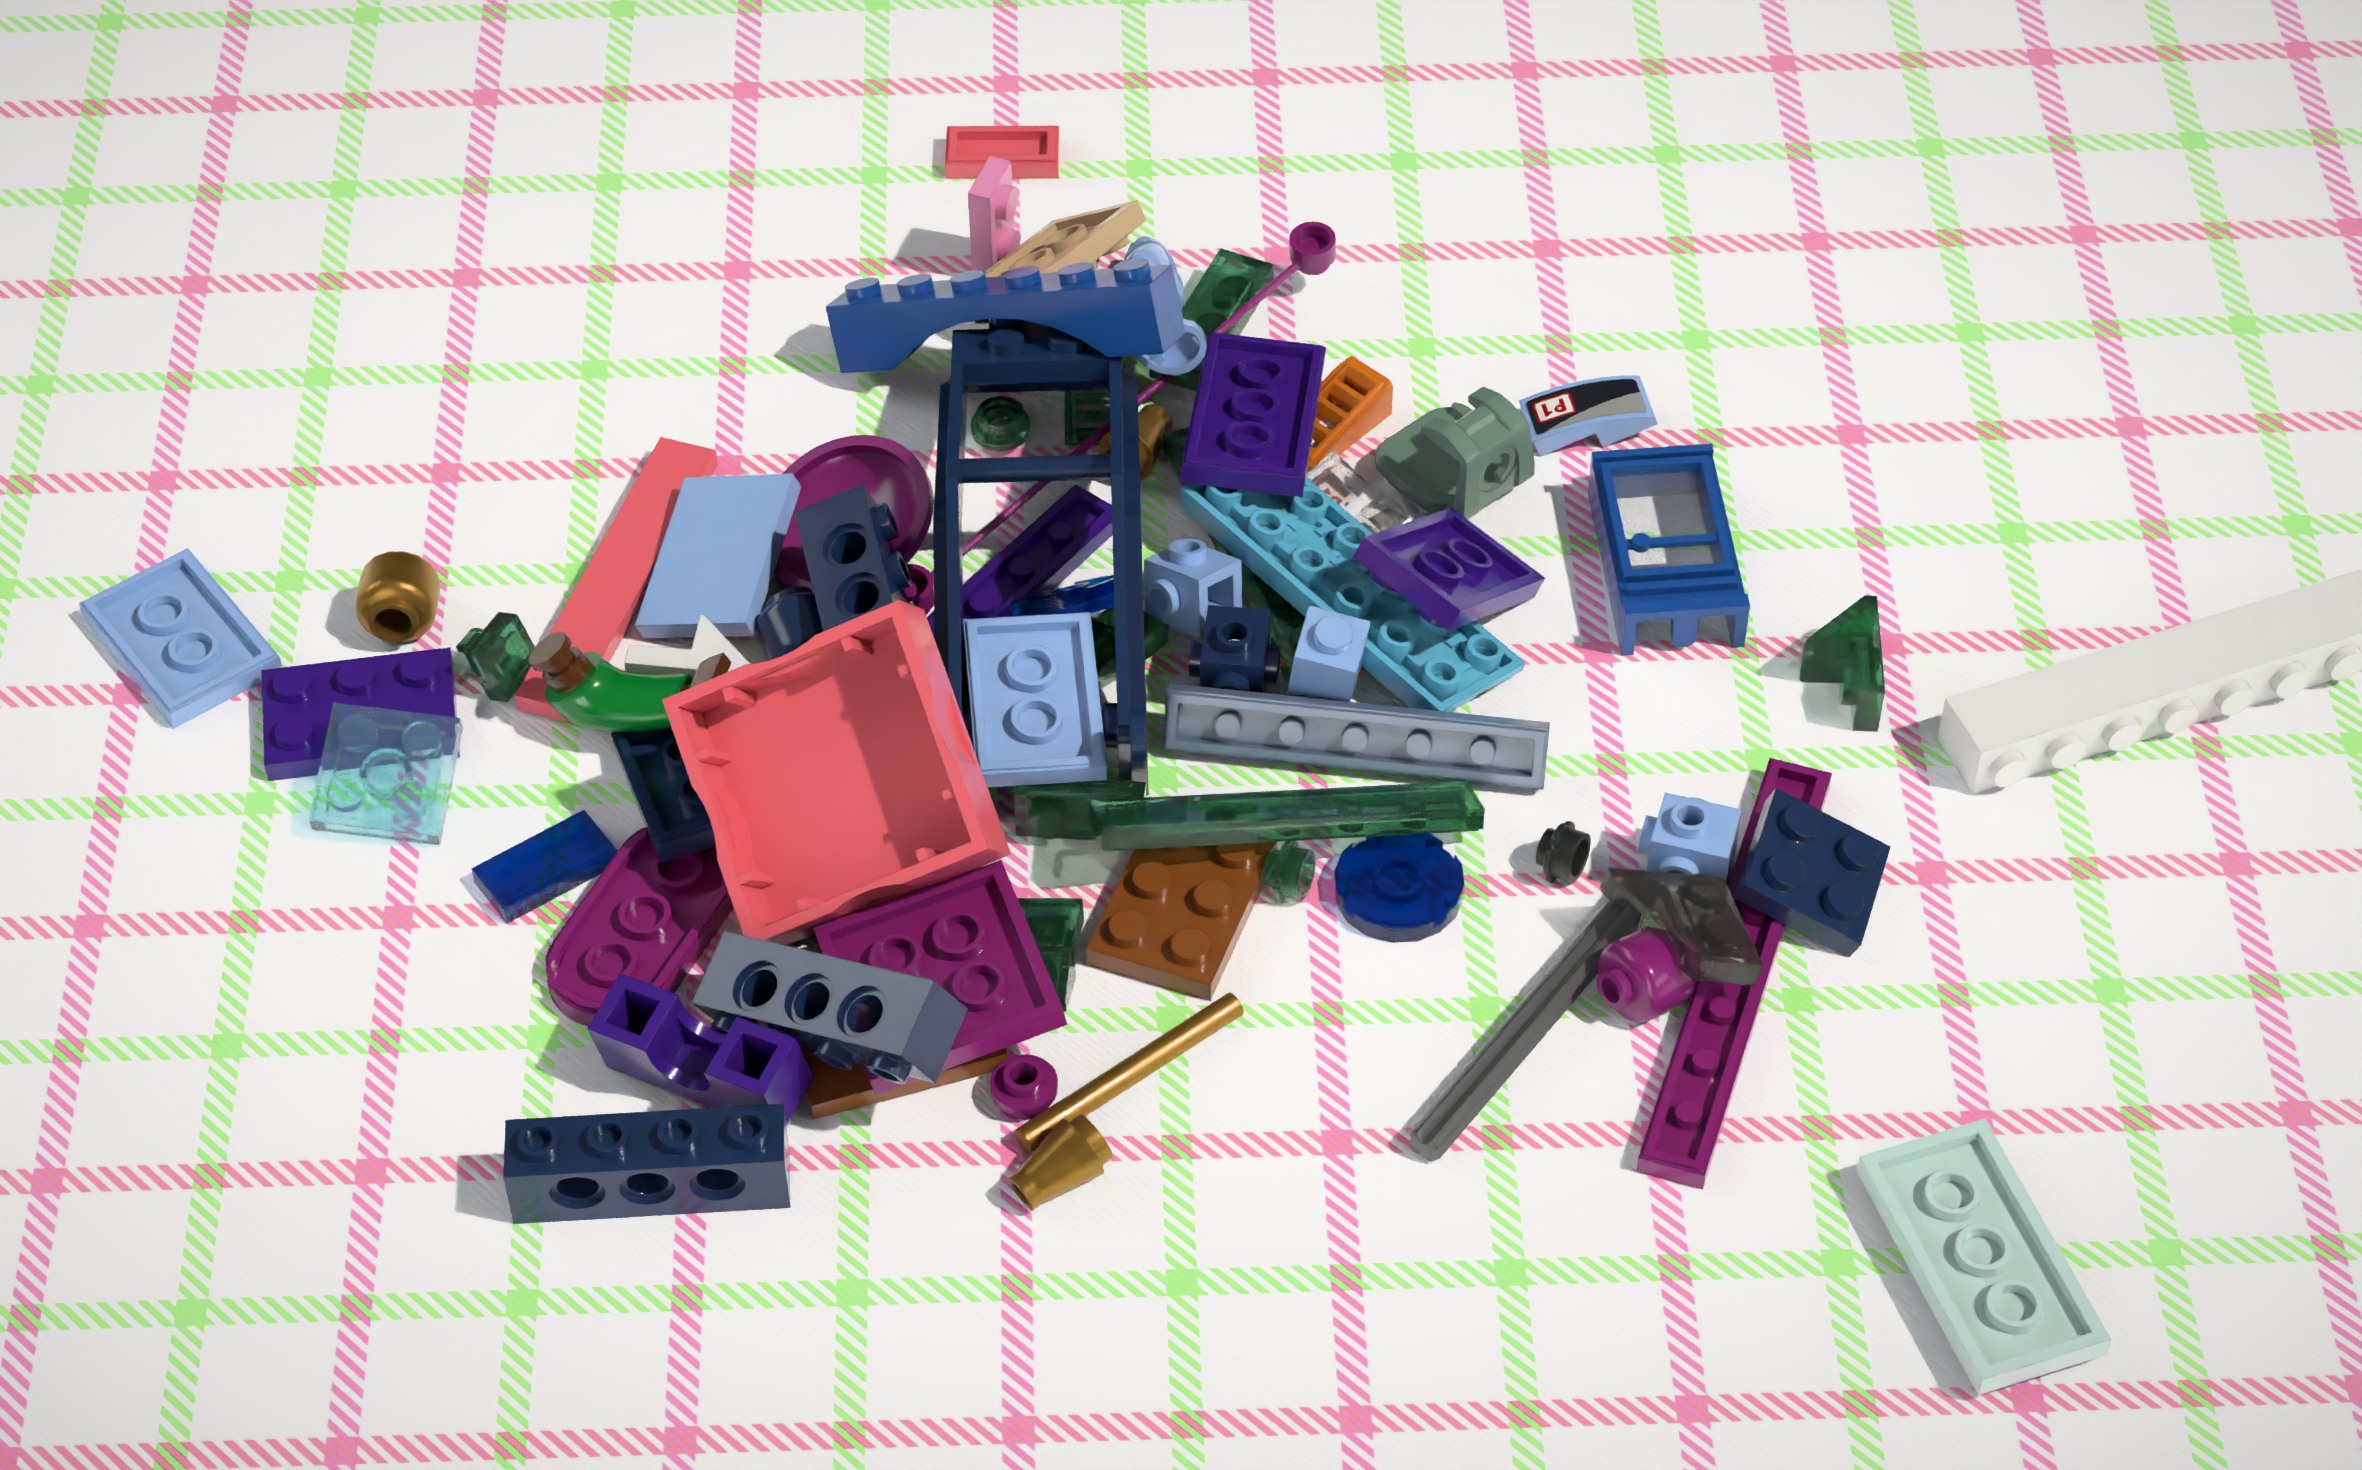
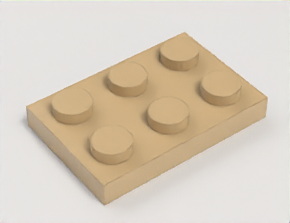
[985,200,1147,277]

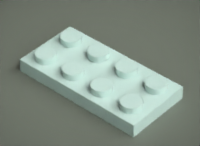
[1857,1119,2112,1395]

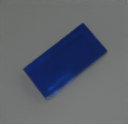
[471,810,617,924]

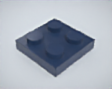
[1733,788,1891,957]

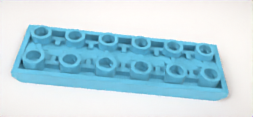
[1179,477,1526,712]

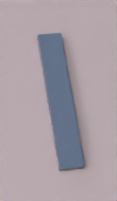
[1162,683,1550,790]

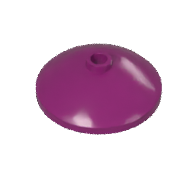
[773,435,934,592]

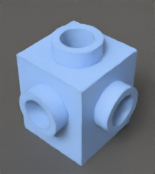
[1144,539,1242,637]
[1638,792,1742,899]

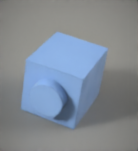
[1287,605,1371,702]

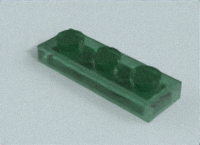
[1149,248,1274,391]

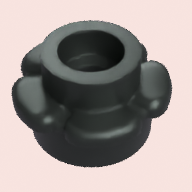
[1536,821,1591,883]

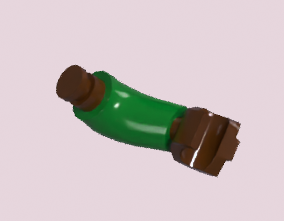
[528,631,732,732]

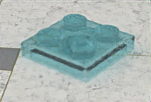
[309,703,463,845]

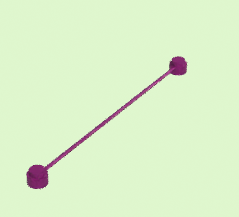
[904,221,1336,615]

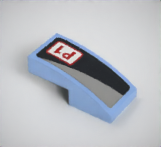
[1518,375,1658,457]

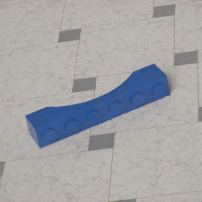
[825,259,1186,373]

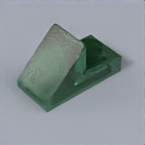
[1799,595,1885,732]

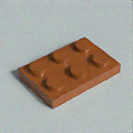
[1086,804,1278,1001]

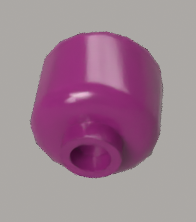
[1597,925,1698,1023]

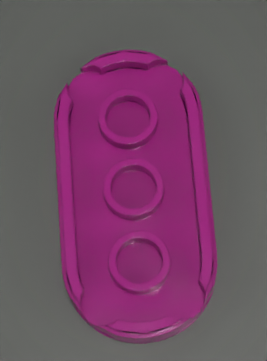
[545,827,734,1026]

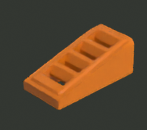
[1307,356,1393,477]

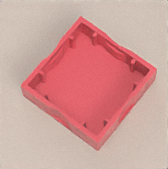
[662,600,1011,946]

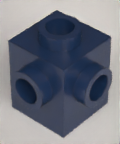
[1189,605,1280,693]

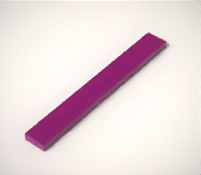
[1636,758,1832,1189]

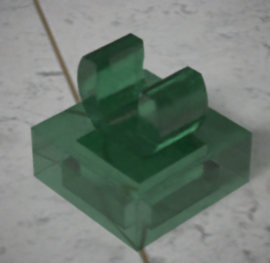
[456,612,535,702]

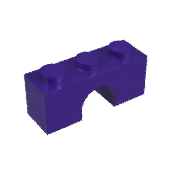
[587,973,813,1124]

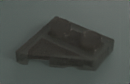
[1600,867,1763,986]

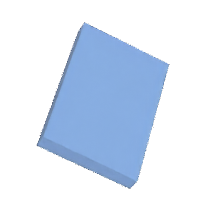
[635,473,801,638]
[79,548,282,729]
[963,612,1107,787]

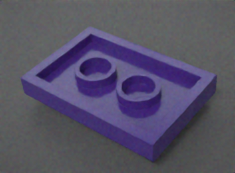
[1353,507,1545,631]
[261,647,460,781]

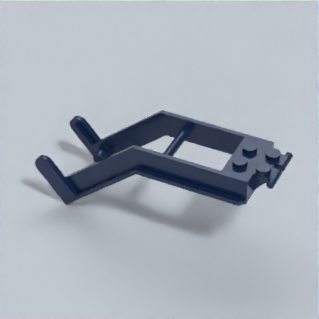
[933,318,1149,795]

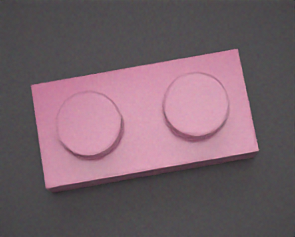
[968,156,1021,271]

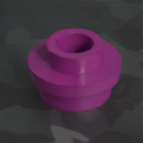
[990,1054,1058,1120]

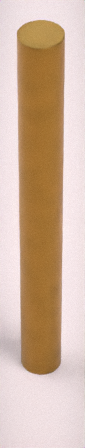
[1014,992,1244,1153]

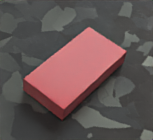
[945,125,1059,179]

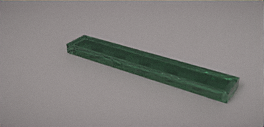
[1089,781,1485,851]

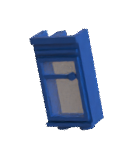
[1588,443,1750,656]

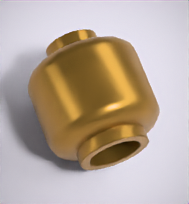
[355,551,441,643]

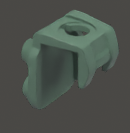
[1375,386,1535,519]

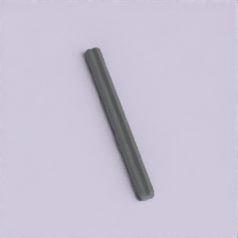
[1409,879,1655,1161]

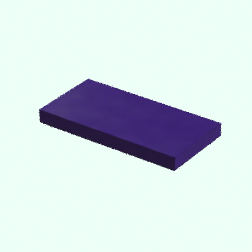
[1180,332,1326,497]

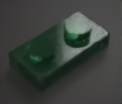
[1014,780,1147,843]

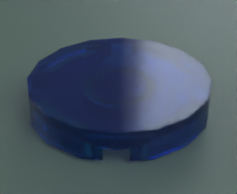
[1007,574,1114,617]
[1334,827,1465,943]

